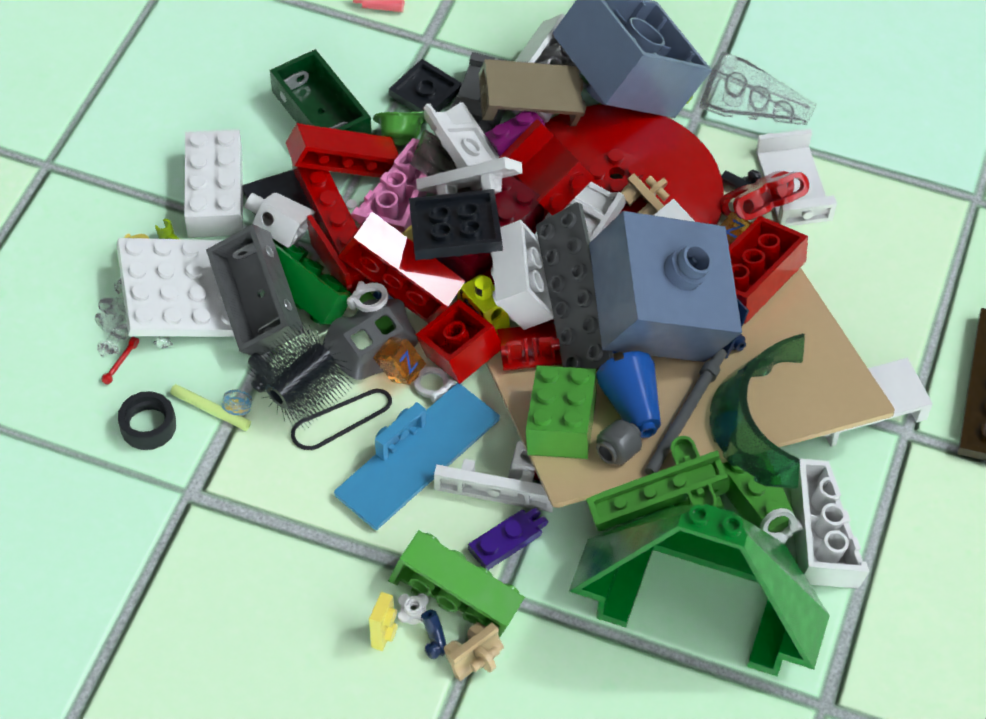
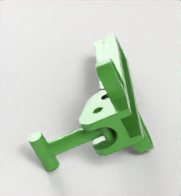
[586,436,730,532]

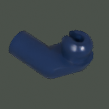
[421,610,447,659]

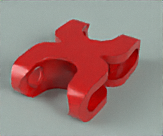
[720,171,809,220]

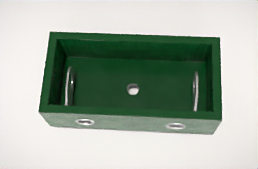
[270,49,372,134]

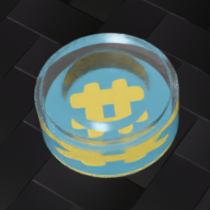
[222,389,253,416]

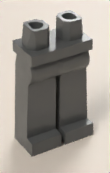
[449,52,508,134]

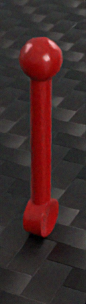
[101,336,139,384]

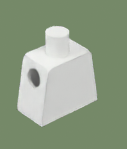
[244,193,316,248]

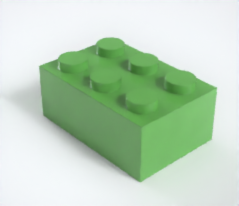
[526,365,597,459]

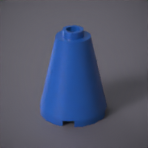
[596,351,661,438]

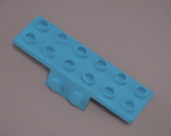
[334,383,500,530]

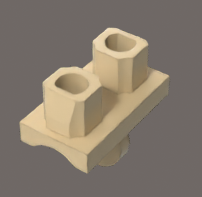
[621,173,670,215]
[444,622,504,681]

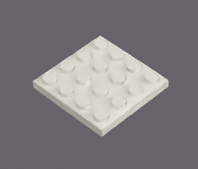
[117,238,235,337]

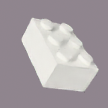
[490,220,554,330]

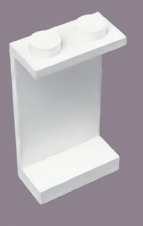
[756,129,837,227]
[822,357,933,447]

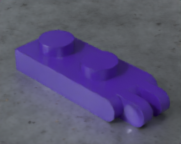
[468,508,549,570]

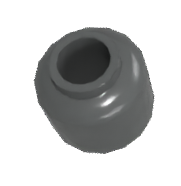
[596,420,642,465]

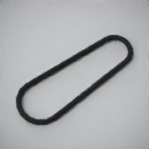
[291,388,392,450]

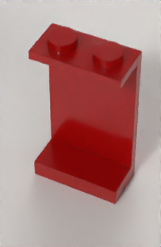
[499,119,595,216]

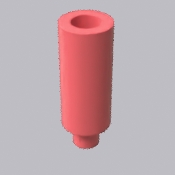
[353,0,405,13]

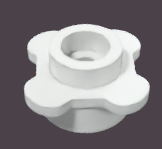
[398,594,429,624]

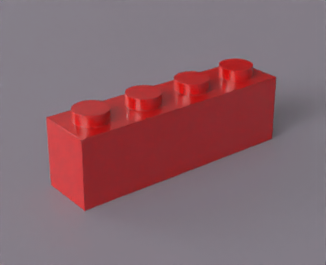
[285,123,399,178]

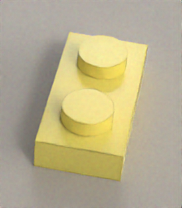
[369,592,398,651]

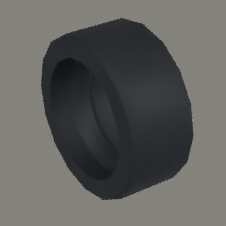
[118,391,176,450]

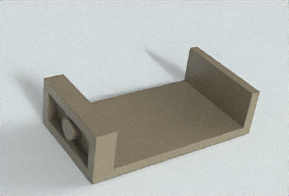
[478,59,586,126]

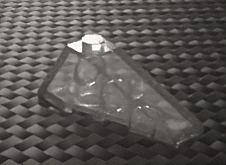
[699,51,817,125]

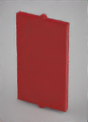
[306,214,353,294]

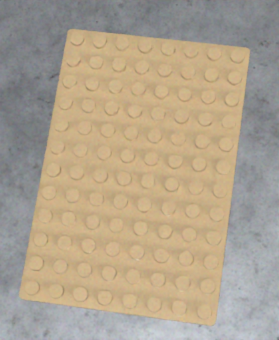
[486,268,895,508]

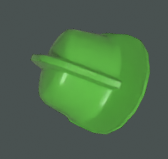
[373,111,427,146]

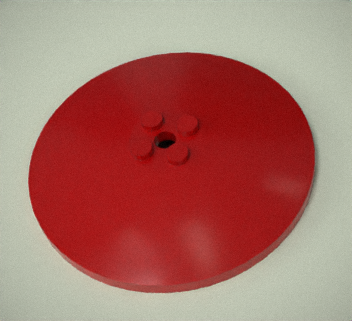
[513,105,724,234]

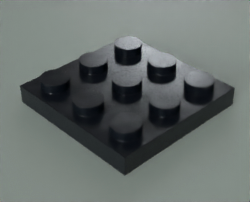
[409,189,503,260]

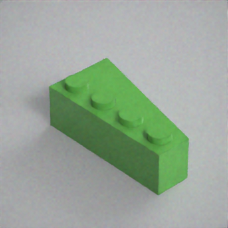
[722,451,795,533]
[388,530,525,637]

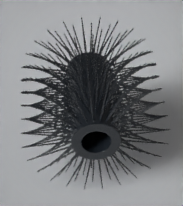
[247,322,354,430]

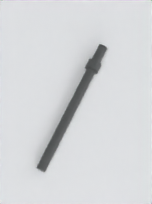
[644,349,727,475]

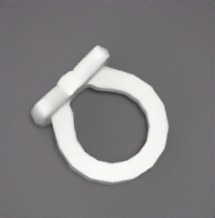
[347,281,388,312]
[414,367,456,404]
[760,508,803,544]

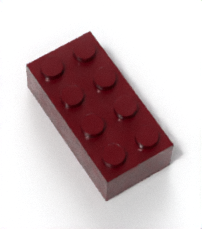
[436,176,544,283]

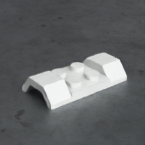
[424,102,500,191]

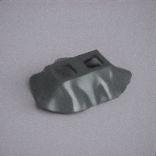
[323,299,418,380]

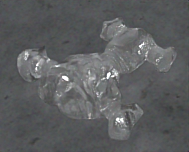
[94,277,173,358]

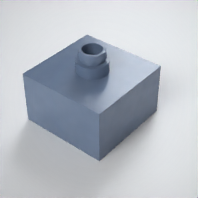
[552,0,712,118]
[589,211,742,362]

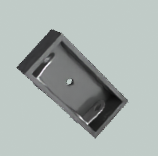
[206,224,304,356]

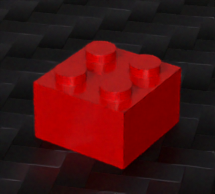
[415,299,502,384]

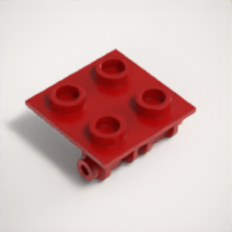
[497,323,562,371]

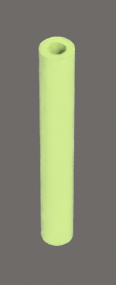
[170,384,251,431]

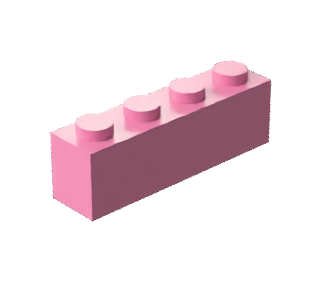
[351,138,439,233]

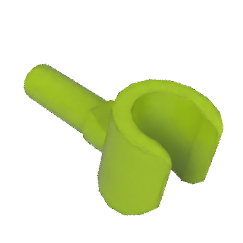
[155,219,179,239]

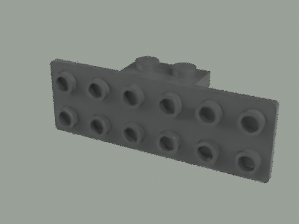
[536,202,614,371]

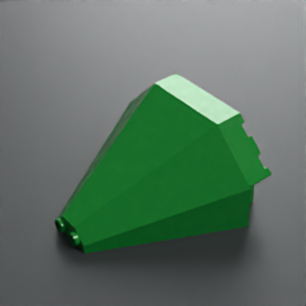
[568,504,830,677]

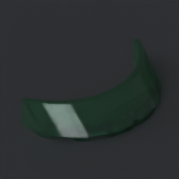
[709,334,805,488]

